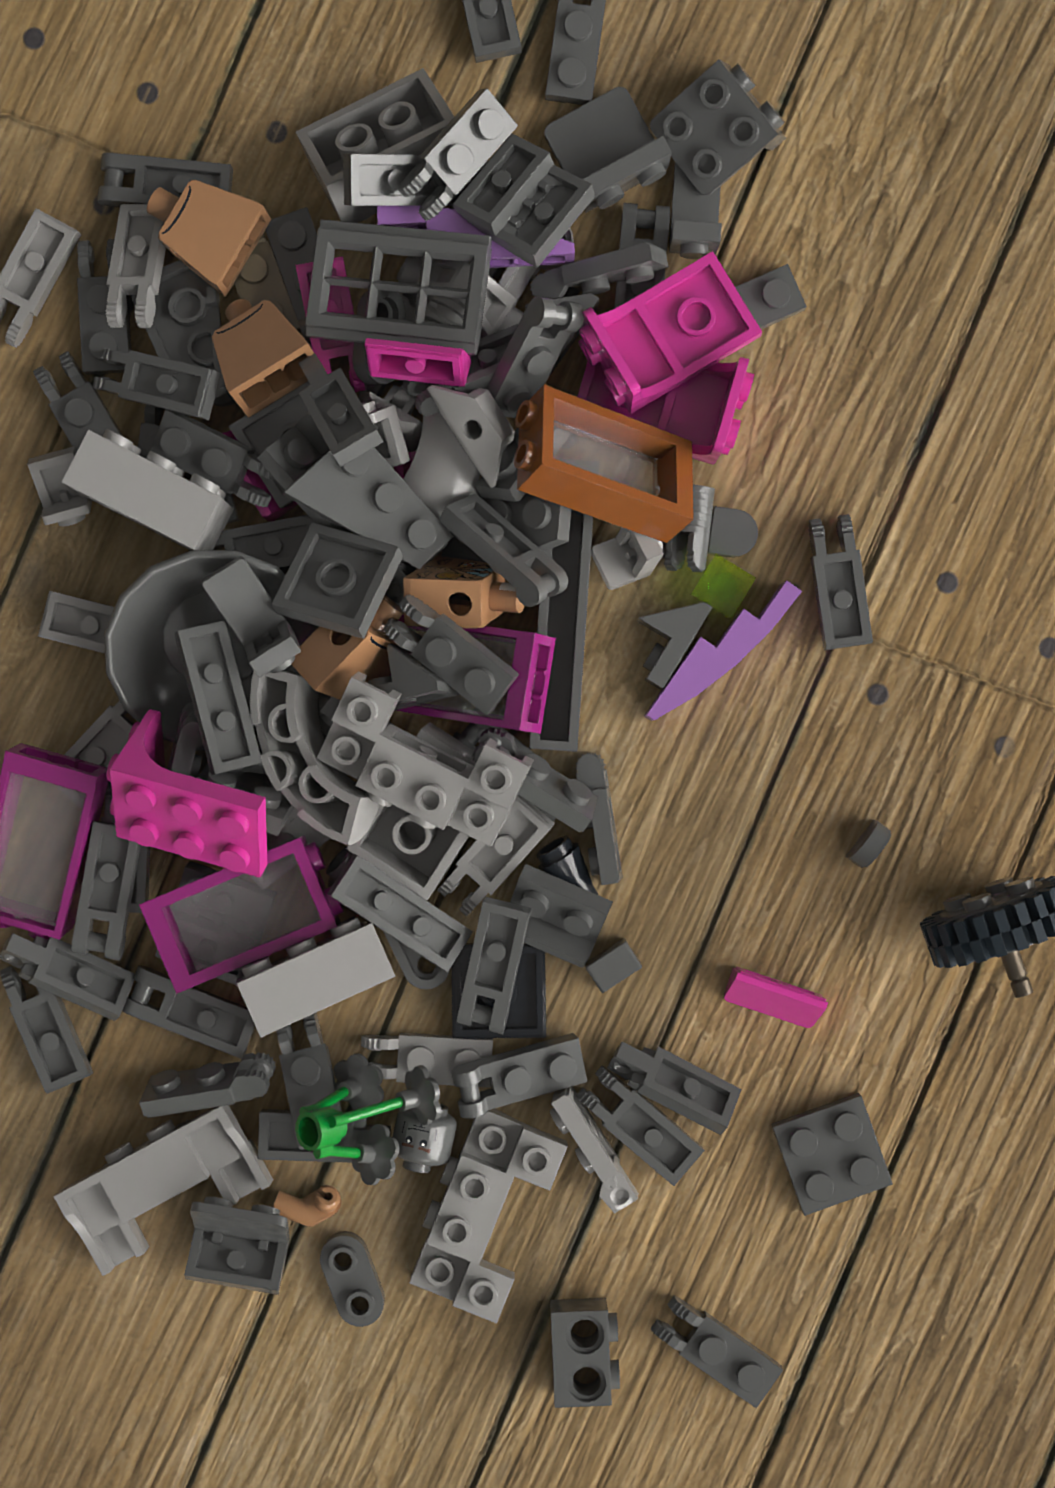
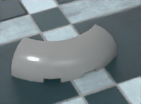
[399,413,480,574]
[250,669,380,845]

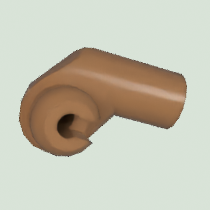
[273,1185,342,1227]

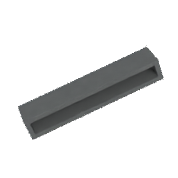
[529,461,597,752]

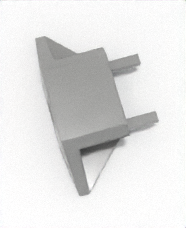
[427,385,515,488]

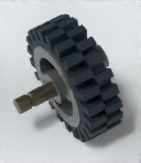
[920,876,1055,998]

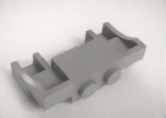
[316,671,534,847]
[53,1105,273,1276]
[409,1109,568,1324]

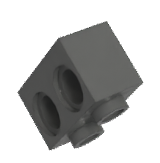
[550,1298,620,1408]

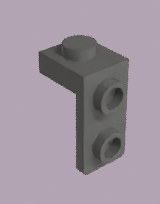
[669,162,722,259]
[202,556,301,678]

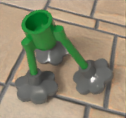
[295,1053,442,1185]

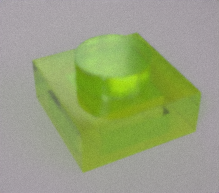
[690,553,756,619]

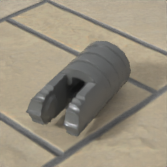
[664,484,715,572]

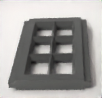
[305,219,492,355]

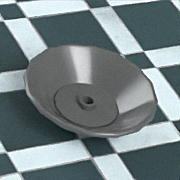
[104,550,319,751]

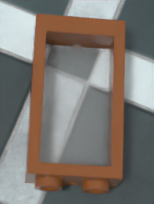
[514,384,694,543]

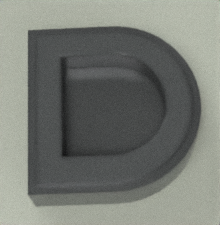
[707,506,758,558]
[845,820,891,868]

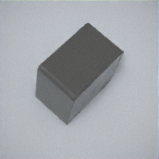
[585,938,642,993]

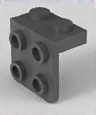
[650,59,786,195]
[544,87,672,213]
[184,1197,290,1295]

